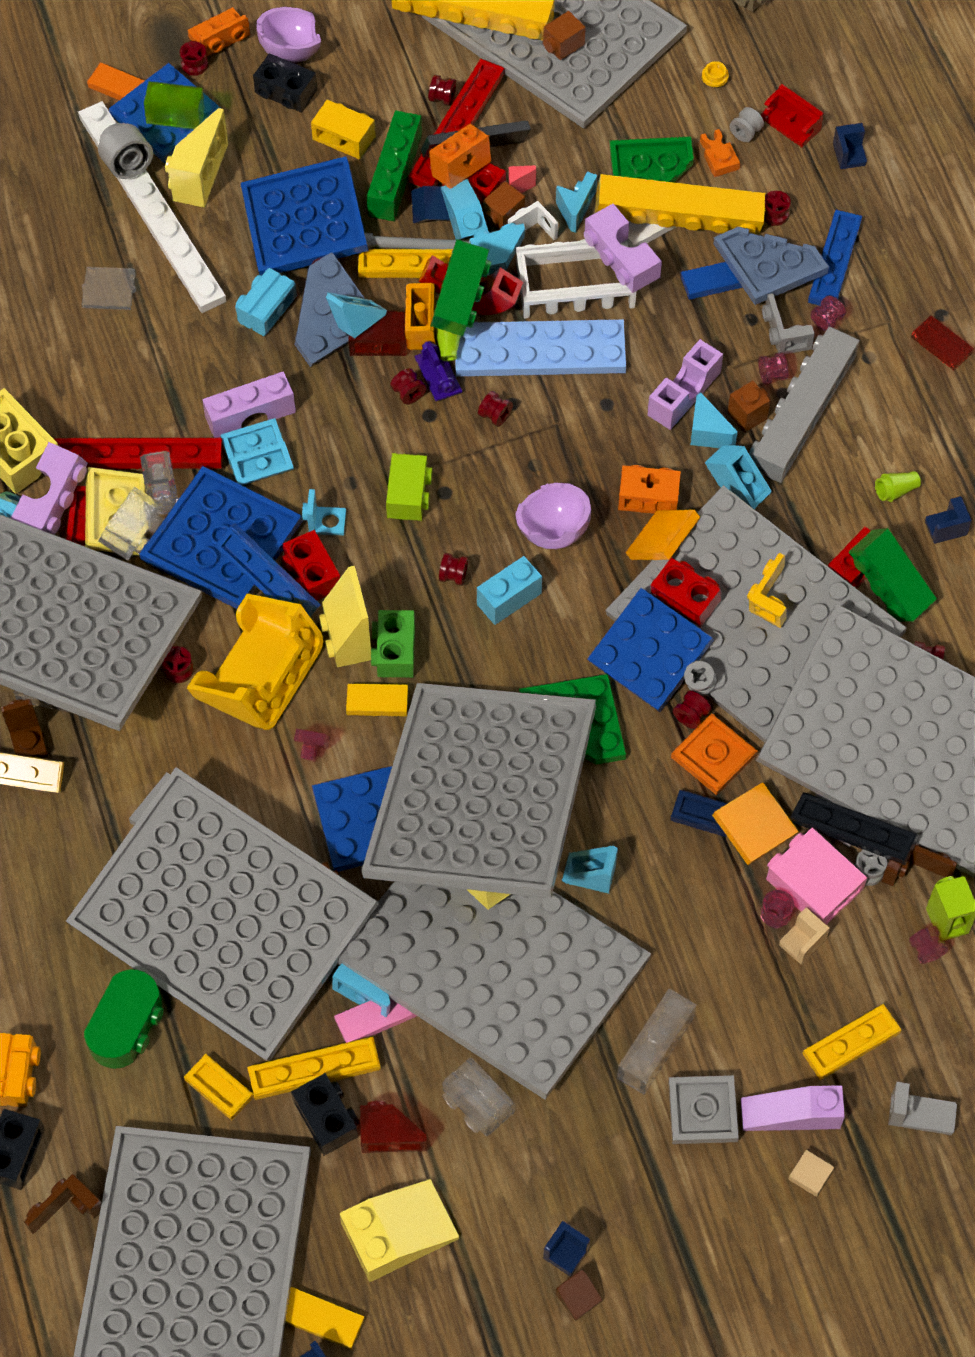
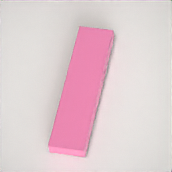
[334,998,417,1043]

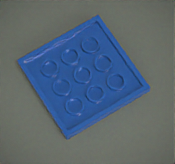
[241,156,369,276]
[139,466,303,609]

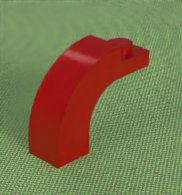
[418,255,524,315]

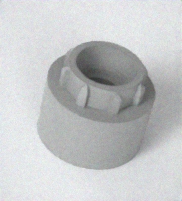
[98,123,153,179]

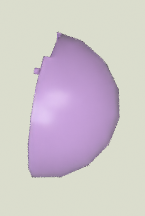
[257,7,321,63]
[516,483,591,550]

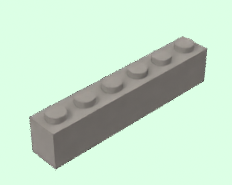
[749,327,860,483]

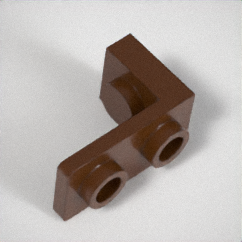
[1,699,48,758]
[881,842,957,886]
[24,1174,102,1234]

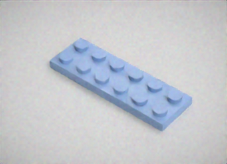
[455,319,626,377]

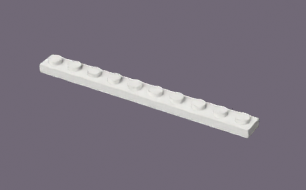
[78,101,226,313]

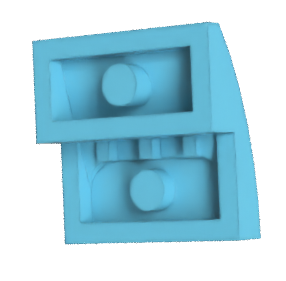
[220,418,294,485]

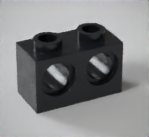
[253,53,317,113]
[291,1073,360,1156]
[0,1109,45,1190]

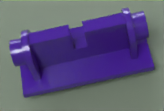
[414,341,462,401]

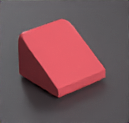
[508,165,536,193]

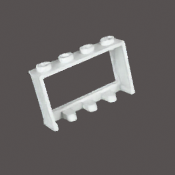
[516,239,636,319]

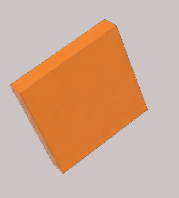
[671,713,758,795]

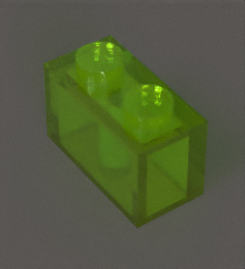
[144,81,205,129]

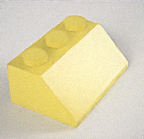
[0,388,58,494]

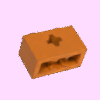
[429,124,491,189]
[618,465,681,514]

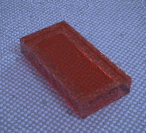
[911,315,974,371]

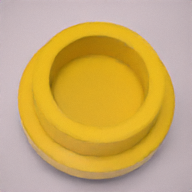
[702,61,729,87]

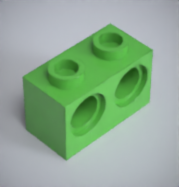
[371,610,415,678]

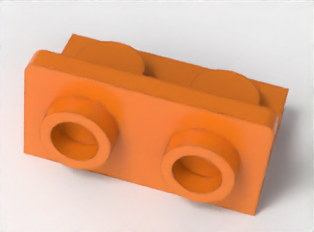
[187,7,250,57]

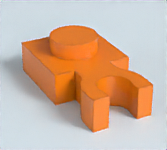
[700,129,740,177]

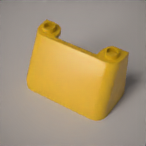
[187,594,323,730]

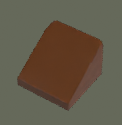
[555,1269,602,1321]

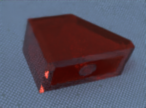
[349,310,407,356]
[360,1101,427,1153]

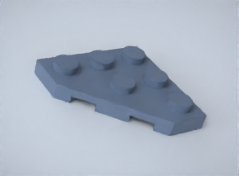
[713,227,829,305]
[294,252,380,367]

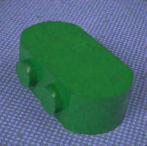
[84,969,164,1069]

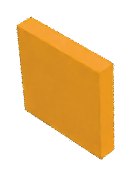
[625,510,700,560]
[712,782,799,865]

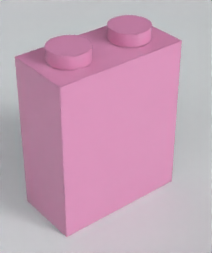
[766,828,867,925]

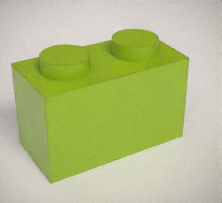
[386,453,432,521]
[926,876,975,942]

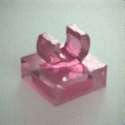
[294,728,330,762]

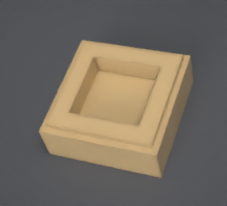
[788,1150,834,1197]

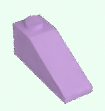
[741,1086,845,1131]

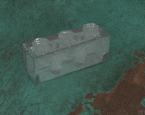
[617,988,697,1095]

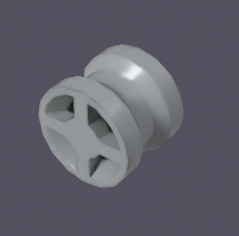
[729,107,764,142]
[684,661,717,696]
[854,849,887,886]

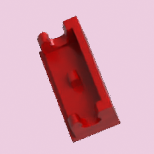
[761,84,824,148]

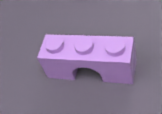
[583,204,662,293]
[647,339,723,430]
[202,371,296,438]
[11,442,88,535]

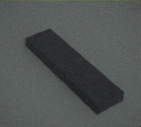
[420,120,531,158]
[790,792,918,865]

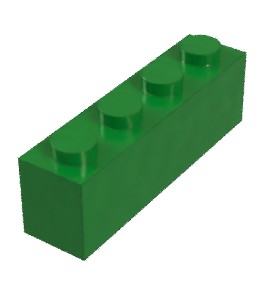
[367,110,422,222]

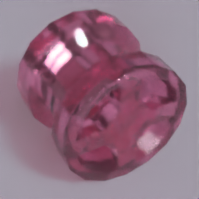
[810,295,846,331]
[758,352,789,385]
[761,890,794,928]
[909,926,949,964]

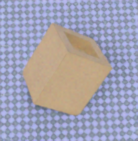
[779,908,830,965]

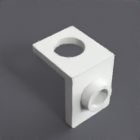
[508,201,558,240]

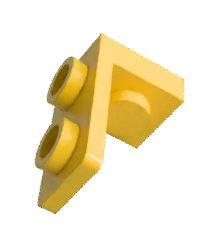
[747,553,787,628]

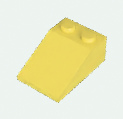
[165,108,228,208]
[319,566,371,668]
[339,1179,459,1282]

